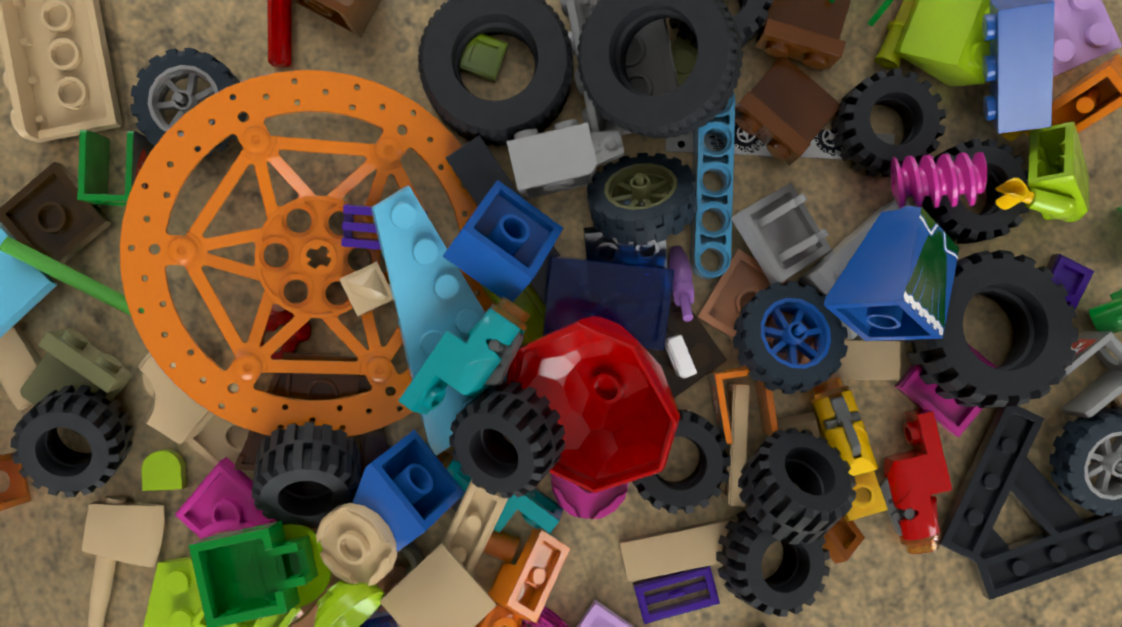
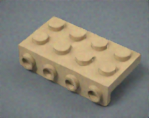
[0,0,123,143]

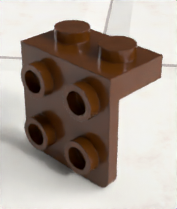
[754,0,851,70]
[735,58,839,166]

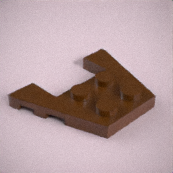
[235,351,389,478]

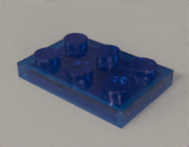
[542,255,675,350]

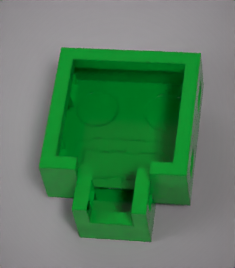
[188,520,318,627]

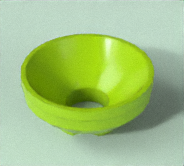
[314,580,385,627]

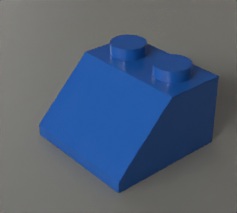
[443,180,564,305]

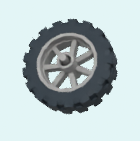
[130,48,246,158]
[1049,406,1122,516]

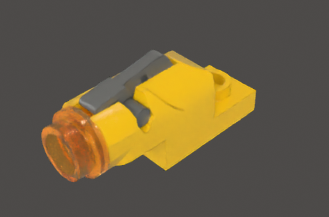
[810,377,888,522]

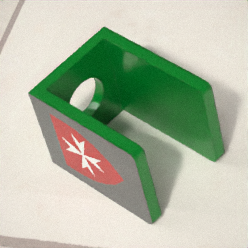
[77,129,155,207]

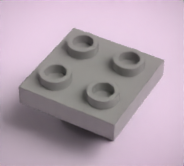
[731,183,832,284]

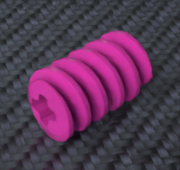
[891,152,987,209]

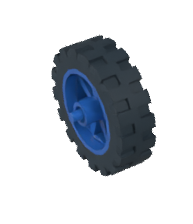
[733,281,848,394]

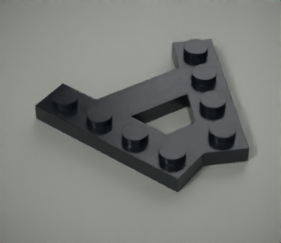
[935,406,1122,600]

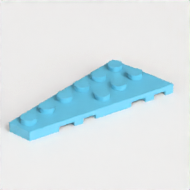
[371,186,509,456]

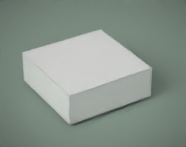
[663,335,697,379]

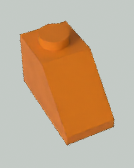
[1052,54,1122,133]

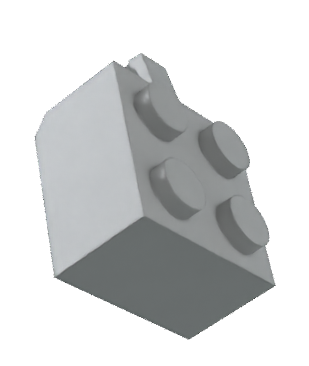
[506,119,624,200]

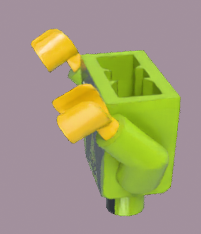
[995,121,1089,222]

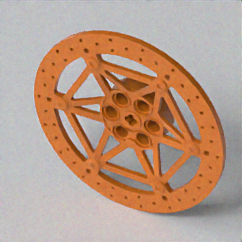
[120,70,494,437]

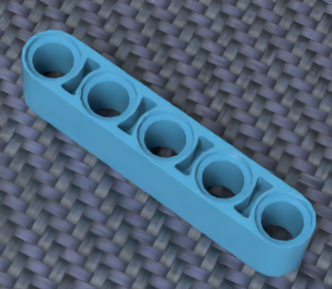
[690,91,736,279]

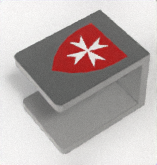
[1061,331,1122,418]

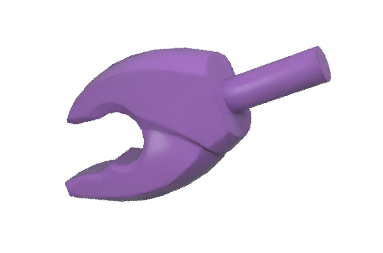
[669,246,694,322]

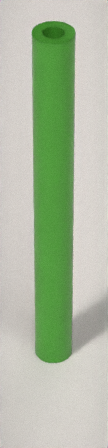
[0,236,144,316]

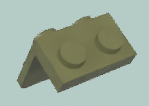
[20,328,134,436]

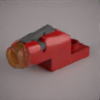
[879,408,953,554]

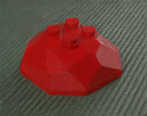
[506,316,680,493]

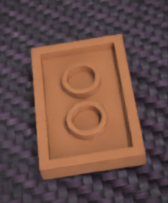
[696,249,815,365]

